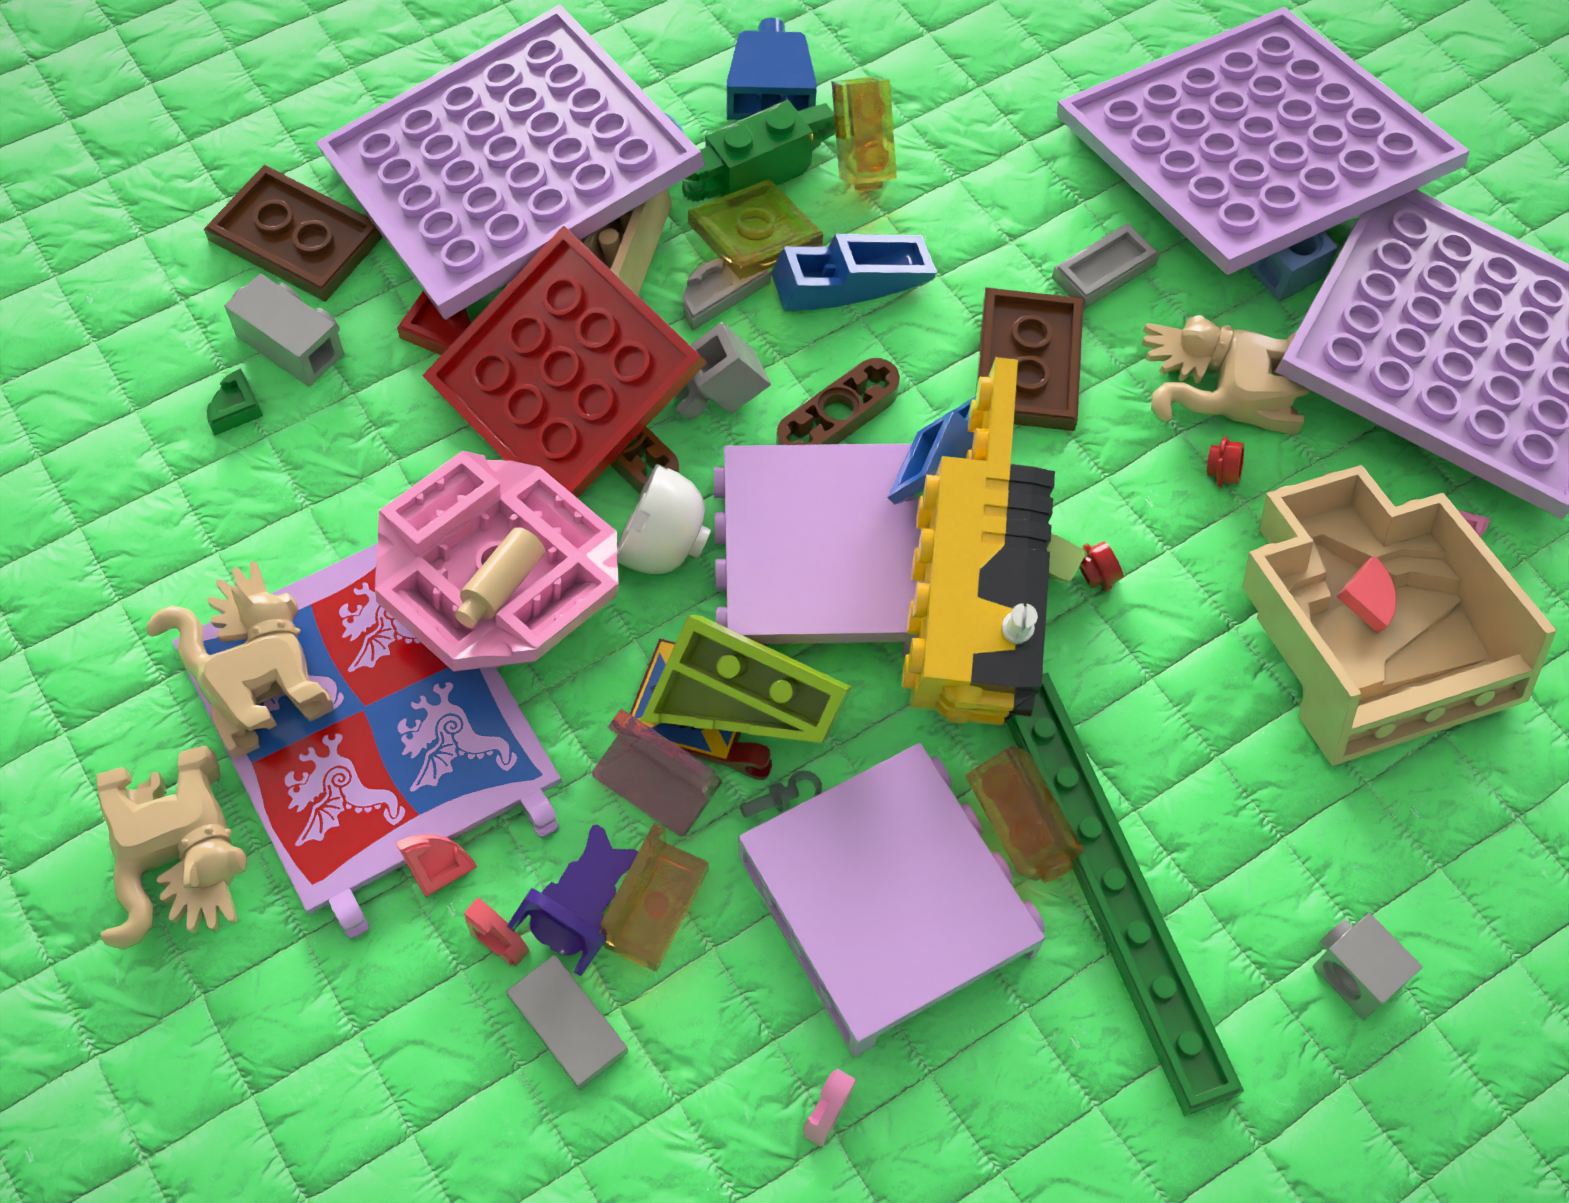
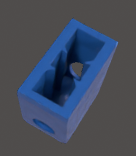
[727,18,817,120]

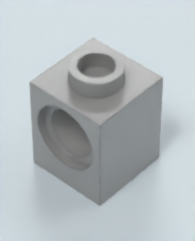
[1312,913,1423,1021]

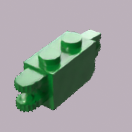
[682,100,836,207]

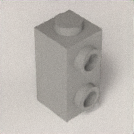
[224,273,344,387]

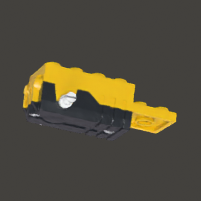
[902,357,1055,725]

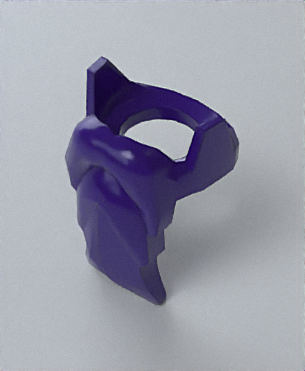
[507,825,642,976]

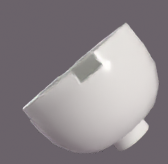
[617,464,711,574]

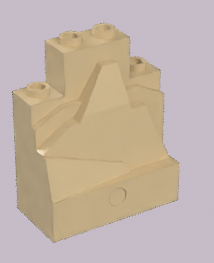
[1242,465,1557,766]

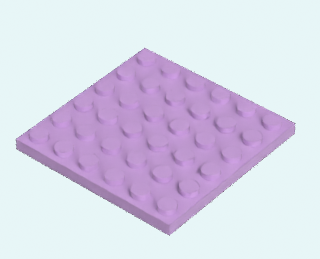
[316,4,705,320]
[1057,7,1470,275]
[1275,189,1569,520]

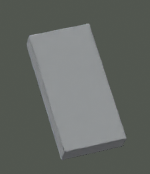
[1052,223,1160,310]
[506,955,629,1091]

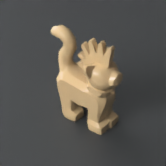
[1141,315,1310,434]
[146,561,334,760]
[96,746,247,950]

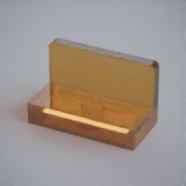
[600,823,709,972]

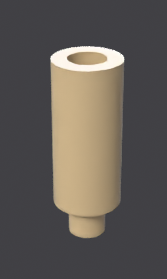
[455,528,545,628]

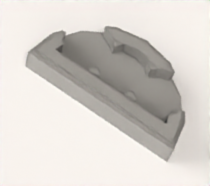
[683,257,771,331]

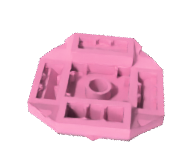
[375,451,618,671]

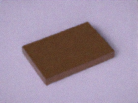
[204,164,383,302]
[975,287,1084,431]

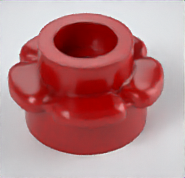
[1207,437,1245,488]
[1079,541,1124,592]

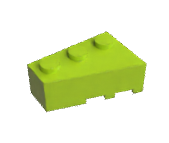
[640,615,852,743]

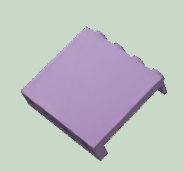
[714,444,921,657]
[738,743,1045,1058]

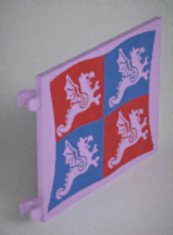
[172,543,562,939]

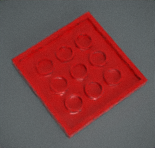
[422,225,707,498]

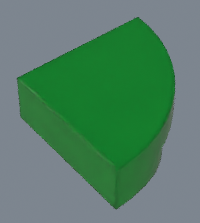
[207,368,263,436]

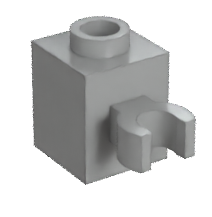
[675,322,771,420]

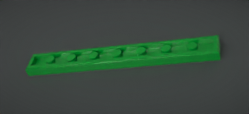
[1006,672,1244,1117]

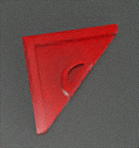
[397,291,471,355]

